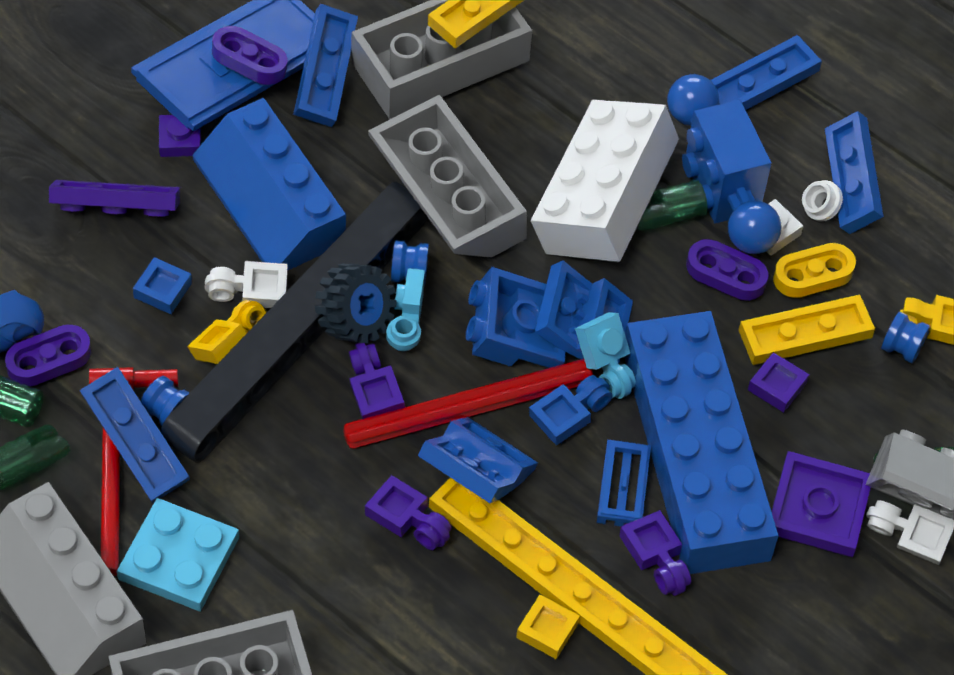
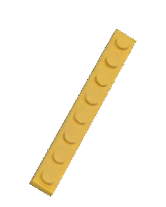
[429,477,728,675]

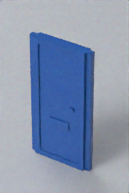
[131,0,315,132]

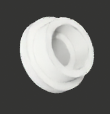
[802,180,843,221]

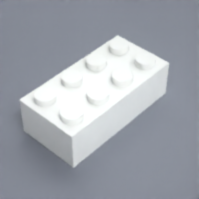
[531,100,679,262]

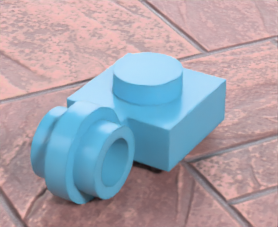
[386,268,425,351]
[575,312,636,399]

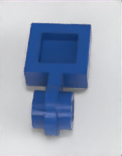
[529,375,612,446]

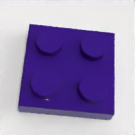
[771,451,871,557]

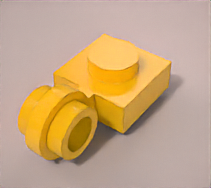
[187,300,266,364]

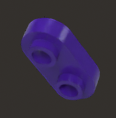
[212,26,288,85]
[686,239,768,300]
[5,325,91,386]

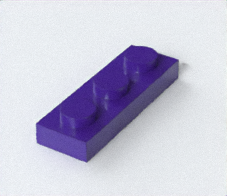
[49,180,180,216]

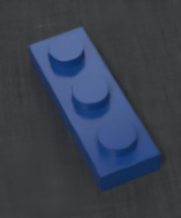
[293,4,358,127]
[711,35,822,110]
[825,111,884,234]
[80,367,190,504]

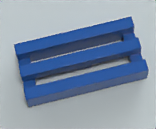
[597,439,651,526]

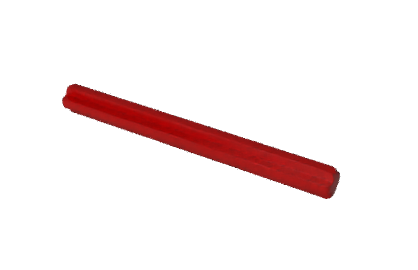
[343,359,593,448]

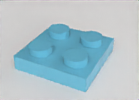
[117,498,239,612]

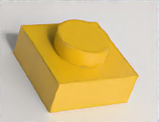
[516,595,580,659]

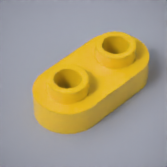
[773,243,856,298]

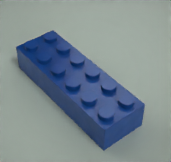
[624,311,779,574]

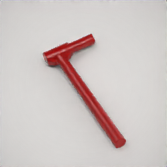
[89,367,178,576]

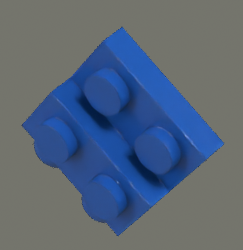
[466,267,565,368]

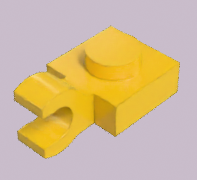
[900,295,954,345]

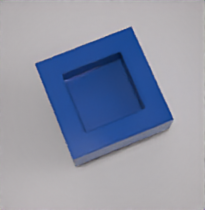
[133,257,192,314]

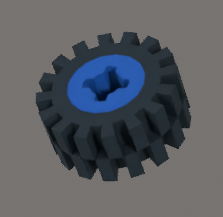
[315,263,397,343]

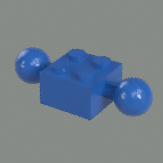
[667,74,782,254]

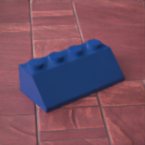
[193,98,346,271]

